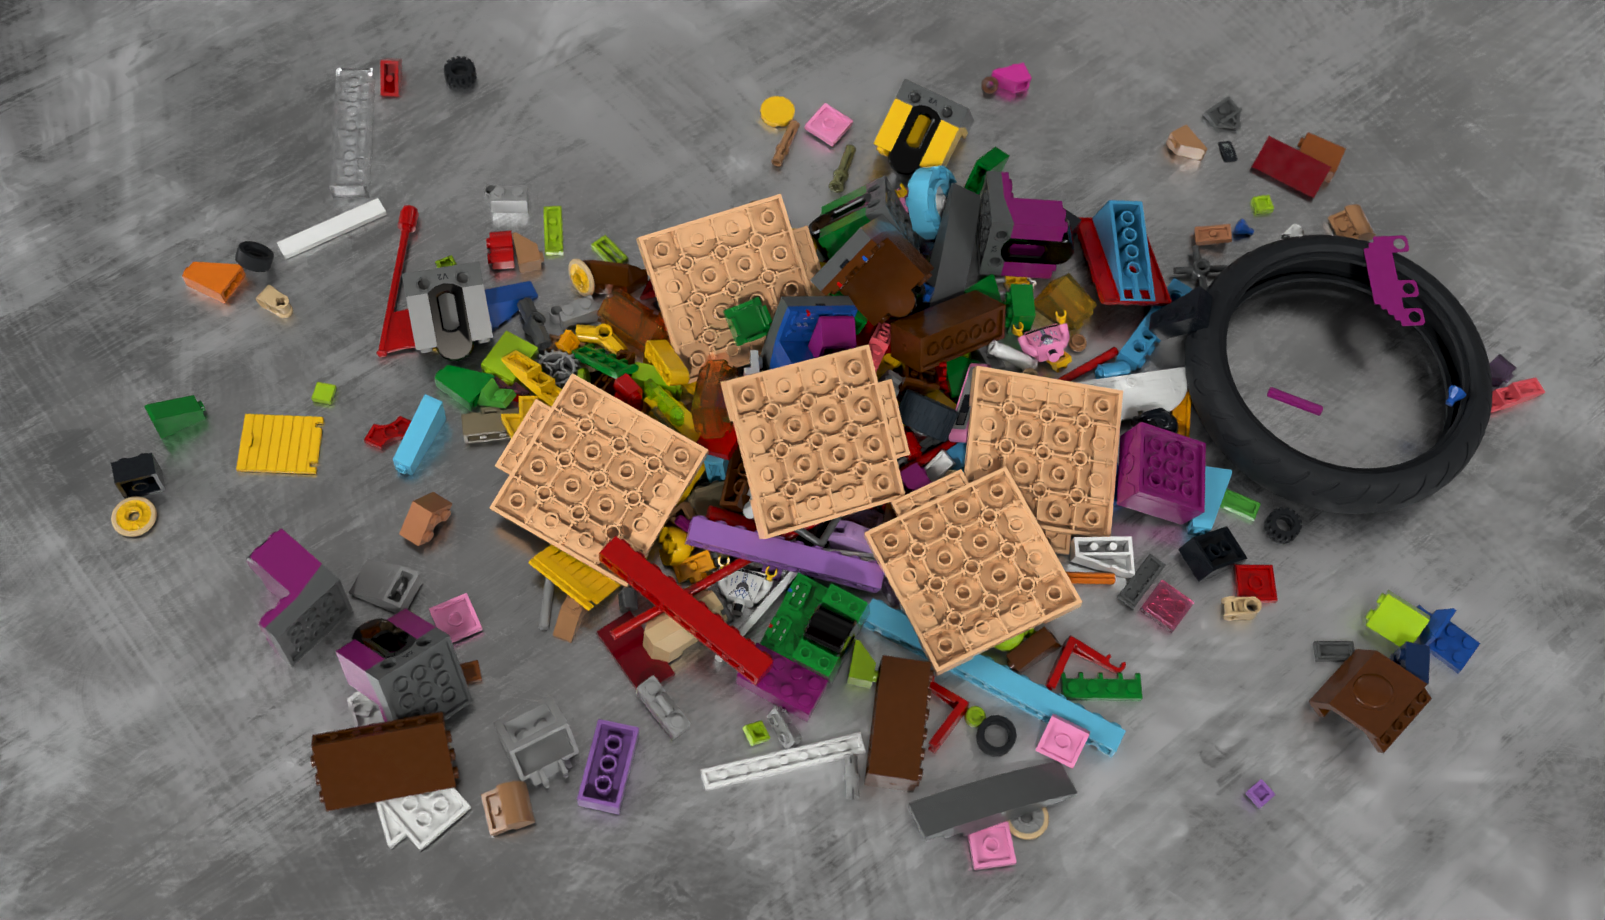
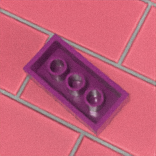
[736,642,828,722]

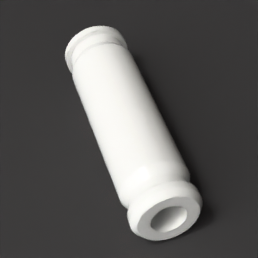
[988,340,1038,370]

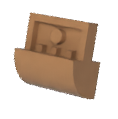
[1328,204,1376,241]
[481,781,535,836]

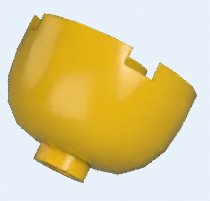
[659,526,694,566]

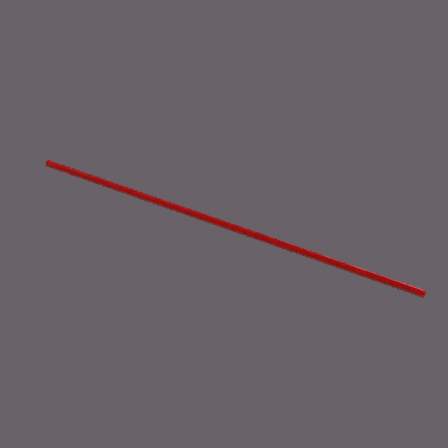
[610,347,1119,640]

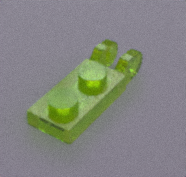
[644,378,684,426]

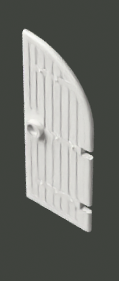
[1076,367,1188,421]

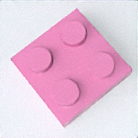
[805,103,853,147]
[429,593,483,643]
[1035,714,1091,769]
[968,821,1017,870]

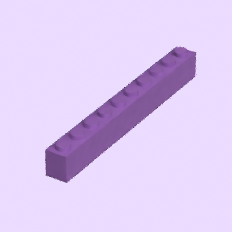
[685,515,884,593]

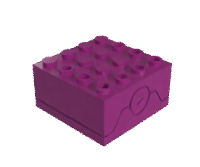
[1117,422,1206,525]

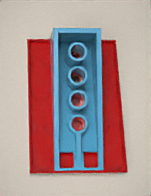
[1077,200,1172,306]

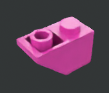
[990,63,1032,93]

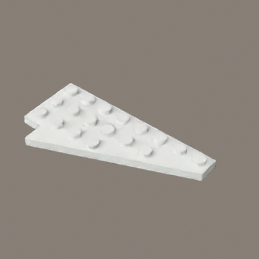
[347,691,471,851]

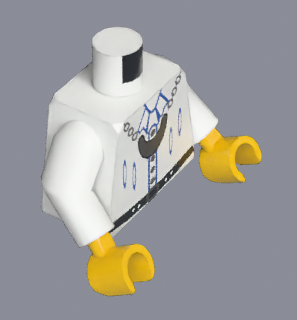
[717,555,779,615]

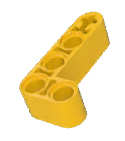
[643,339,689,386]

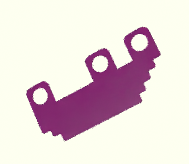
[1363,235,1425,326]

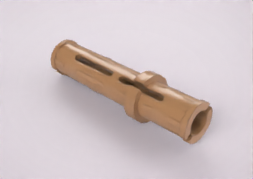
[771,120,800,167]

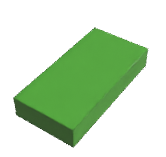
[1220,488,1261,521]

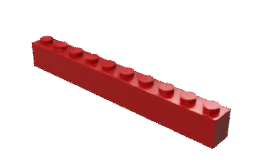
[599,536,774,686]

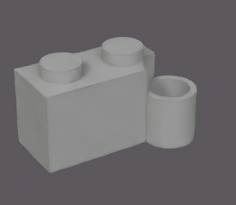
[484,184,529,213]
[549,295,599,332]

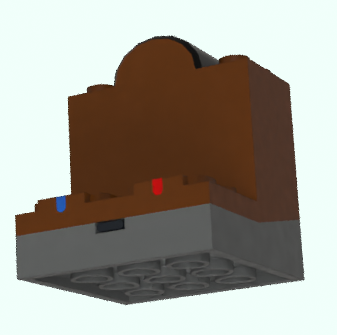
[810,214,934,326]

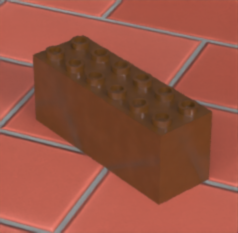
[891,290,1006,373]
[864,655,934,793]

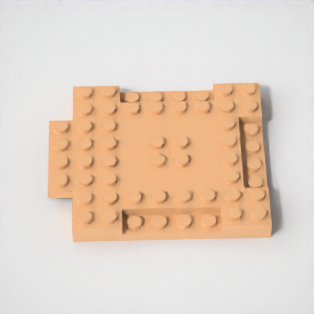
[636,194,830,384]
[720,344,910,539]
[964,366,1123,555]
[490,373,709,588]
[864,466,1082,676]

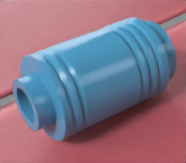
[1095,361,1131,379]

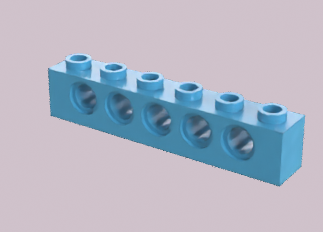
[1115,278,1193,373]

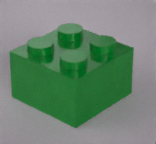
[1002,284,1036,335]

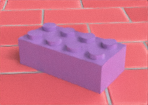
[577,719,639,815]

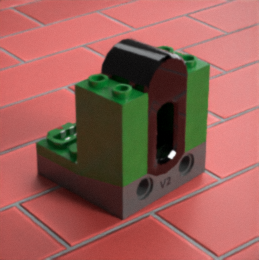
[808,175,920,261]
[760,572,870,684]

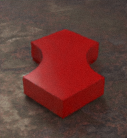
[364,416,411,450]

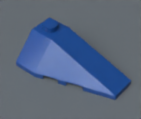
[485,281,538,332]

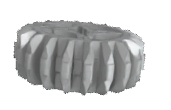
[534,348,582,389]

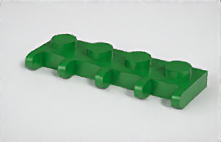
[571,343,639,379]
[1060,672,1143,701]

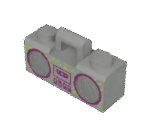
[635,675,691,741]

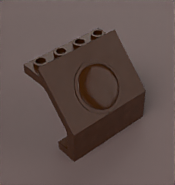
[1308,649,1432,753]

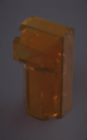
[597,288,671,354]
[691,359,739,439]

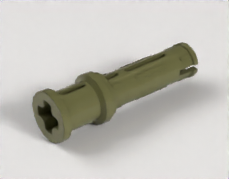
[829,144,856,193]

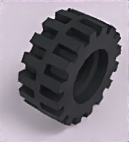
[444,56,476,89]
[1264,507,1302,544]

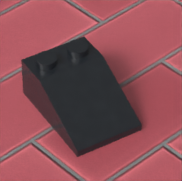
[1178,526,1248,582]

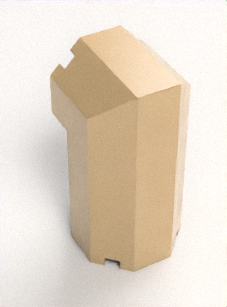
[643,588,728,663]

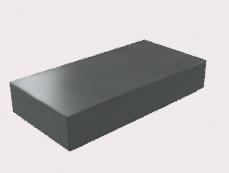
[1313,641,1355,662]

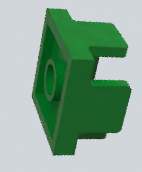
[723,297,772,346]

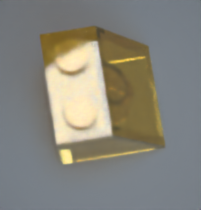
[1034,273,1097,332]

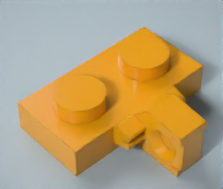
[673,550,717,584]

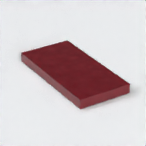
[1252,136,1331,198]
[596,610,675,689]

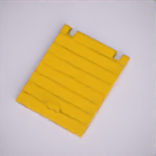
[236,414,324,474]
[529,545,621,611]

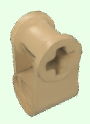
[255,285,293,318]
[1221,596,1262,621]

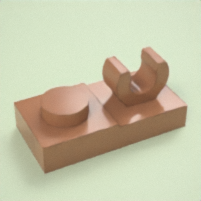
[1194,224,1232,246]

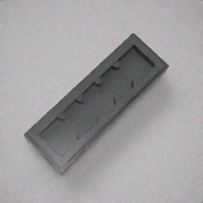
[1117,554,1166,609]

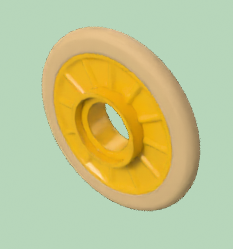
[568,258,595,297]
[111,496,157,537]

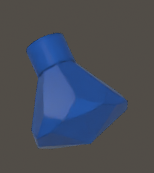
[1234,218,1254,236]
[1445,385,1466,407]

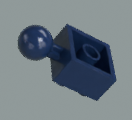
[1389,642,1430,686]

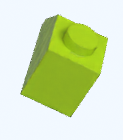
[847,640,878,688]

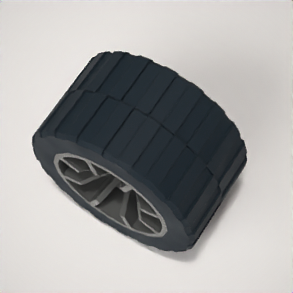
[899,389,959,442]

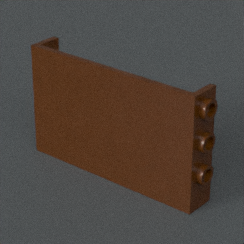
[311,711,459,811]

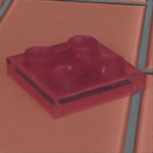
[1139,580,1194,634]

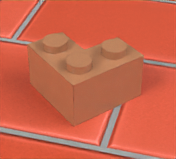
[399,492,453,546]

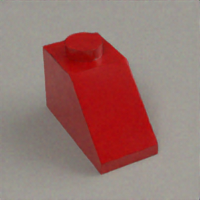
[380,58,402,97]

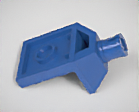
[1417,605,1480,674]

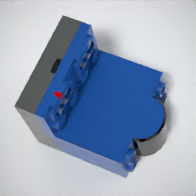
[760,296,858,370]

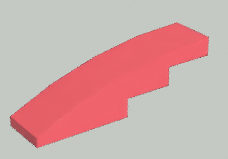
[1491,377,1545,413]

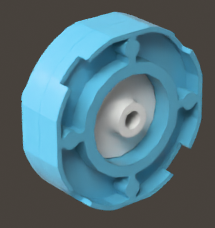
[906,165,957,240]

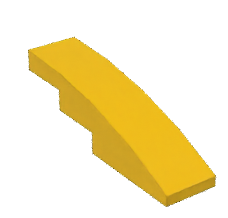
[501,350,562,406]

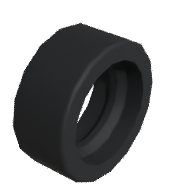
[235,241,274,272]
[976,715,1017,757]

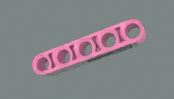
[949,363,991,443]

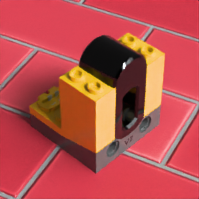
[873,79,974,179]

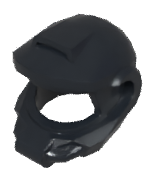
[1130,408,1179,433]

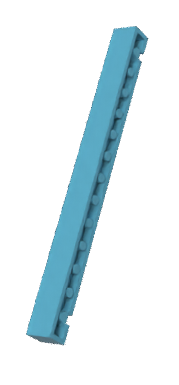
[863,598,1126,757]

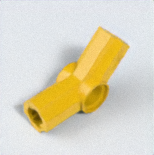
[575,324,629,355]

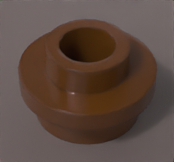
[981,76,999,94]

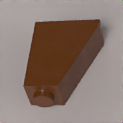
[1006,626,1062,673]

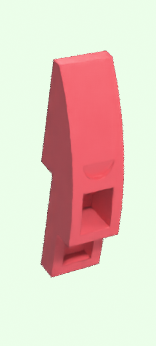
[868,323,891,372]

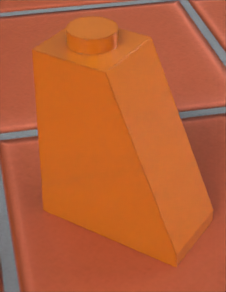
[182,262,246,304]

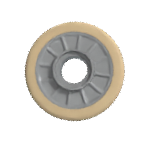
[1005,807,1049,840]

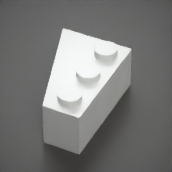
[1070,536,1135,580]

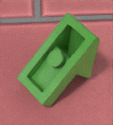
[477,378,517,408]

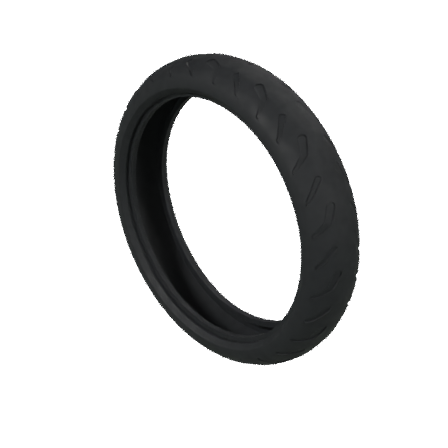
[1185,234,1493,514]

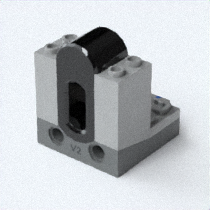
[402,261,493,361]

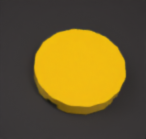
[760,96,795,127]

